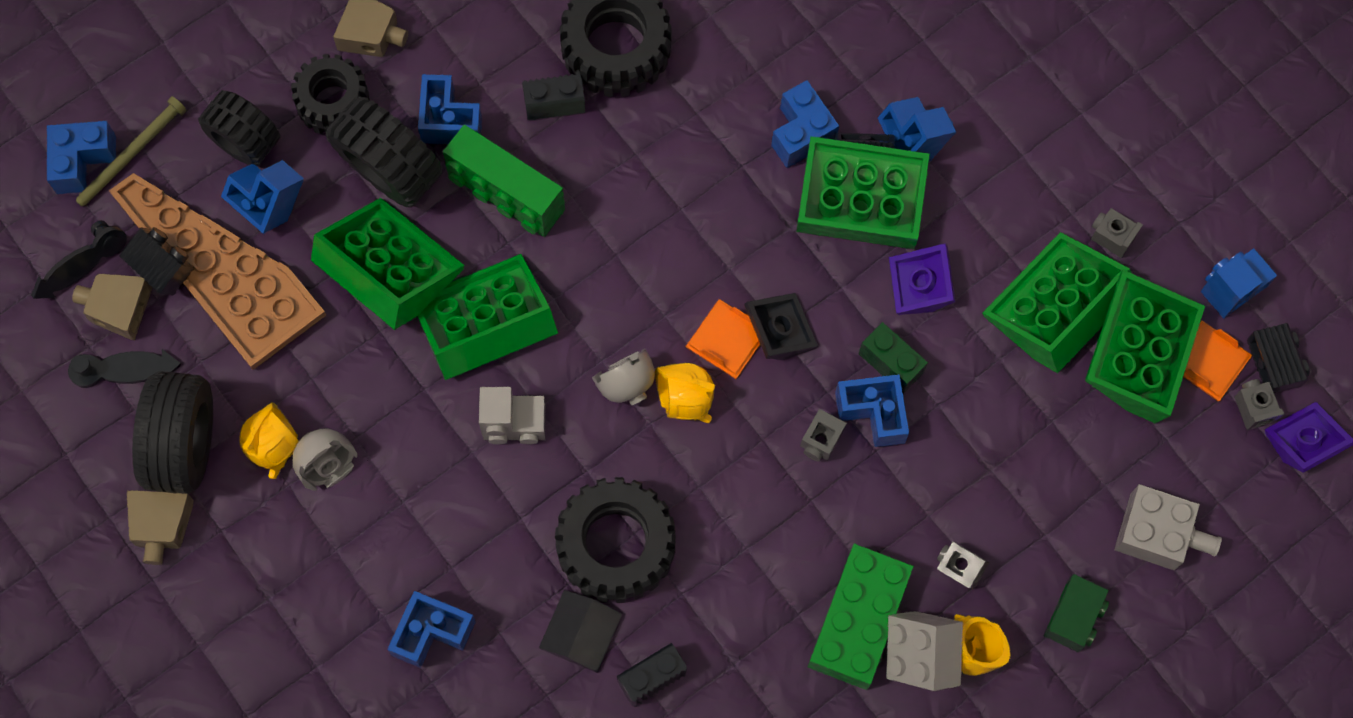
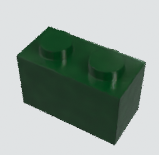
[858,322,928,394]
[1043,574,1109,652]

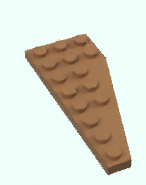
[109,173,326,370]

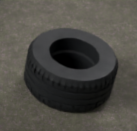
[132,371,213,494]

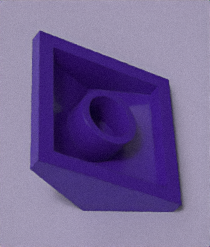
[889,243,955,315]
[1265,402,1353,473]

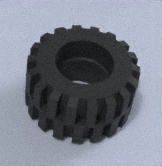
[291,54,370,134]
[198,90,281,166]

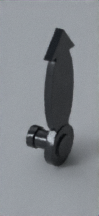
[31,220,127,299]
[68,349,181,388]

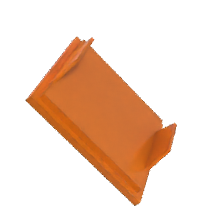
[686,299,760,379]
[1183,321,1252,402]

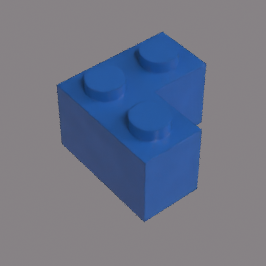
[418,74,482,144]
[771,80,839,168]
[878,97,956,162]
[47,121,116,194]
[221,160,304,234]
[1200,248,1277,319]
[835,375,909,447]
[387,591,476,668]

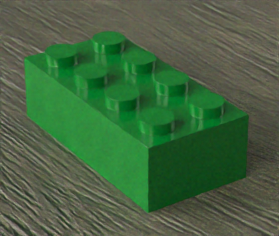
[443,124,565,238]
[807,544,913,690]

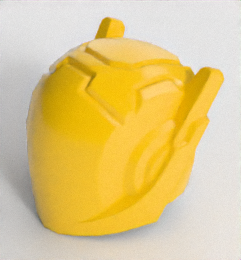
[655,363,715,423]
[239,402,299,479]
[954,614,1010,676]

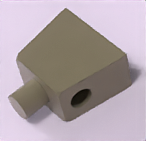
[333,0,408,57]
[72,274,152,340]
[127,490,194,565]

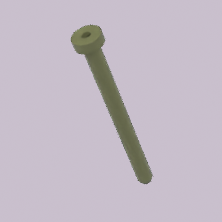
[76,96,187,207]

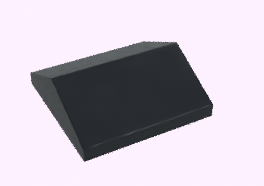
[744,293,818,360]
[539,590,622,673]

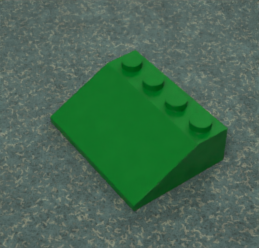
[796,136,930,249]
[311,198,464,330]
[982,232,1131,374]
[417,254,558,380]
[1085,270,1205,423]

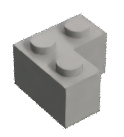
[479,387,546,444]

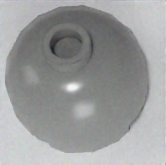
[592,349,655,405]
[292,428,357,491]

